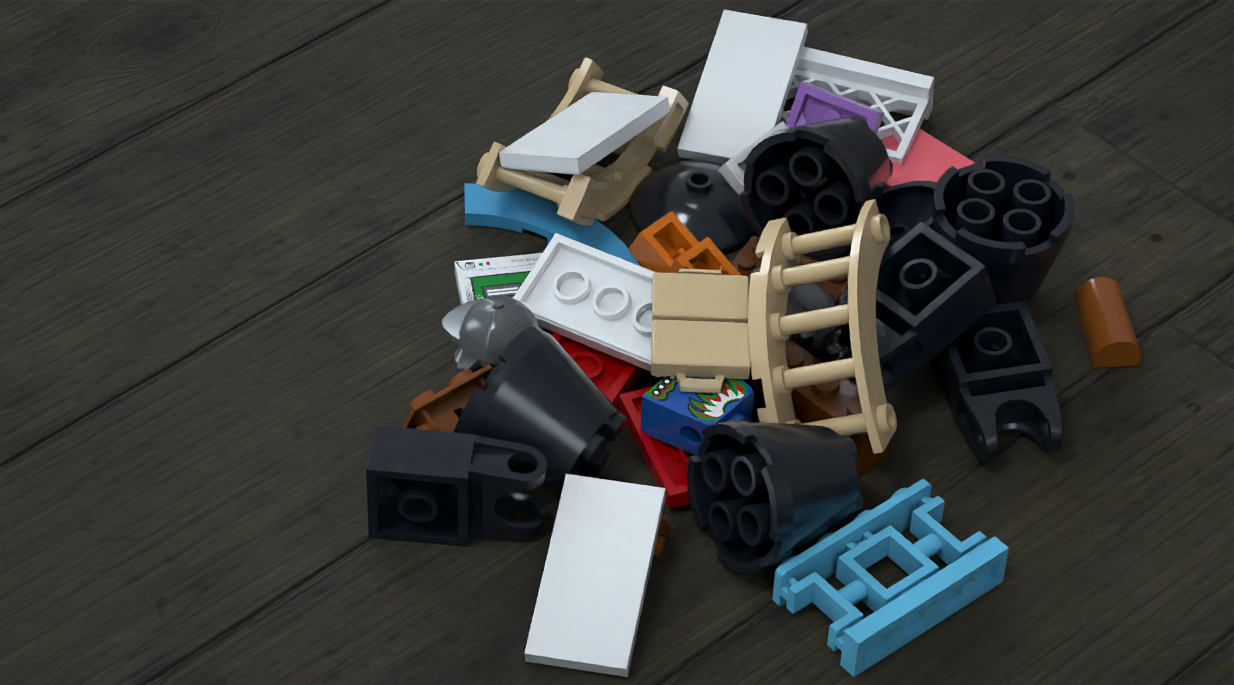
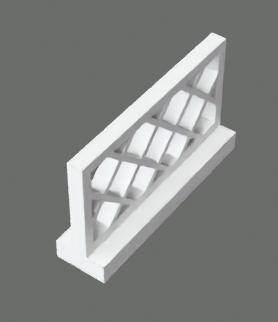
[779,47,934,165]

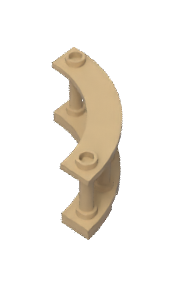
[476,57,689,226]
[748,199,897,454]

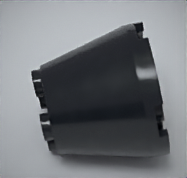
[740,117,893,262]
[932,155,1075,306]
[454,325,628,493]
[687,420,863,574]

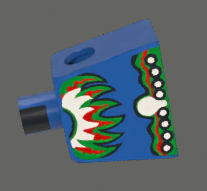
[640,376,754,455]

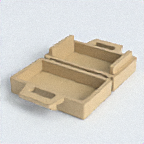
[651,268,751,393]

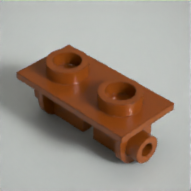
[402,364,492,432]

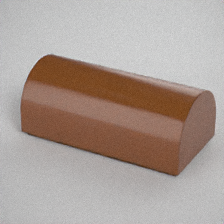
[1074,277,1141,368]

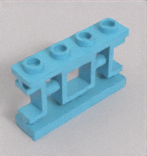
[772,479,1009,677]

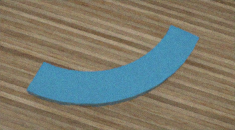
[464,183,640,266]

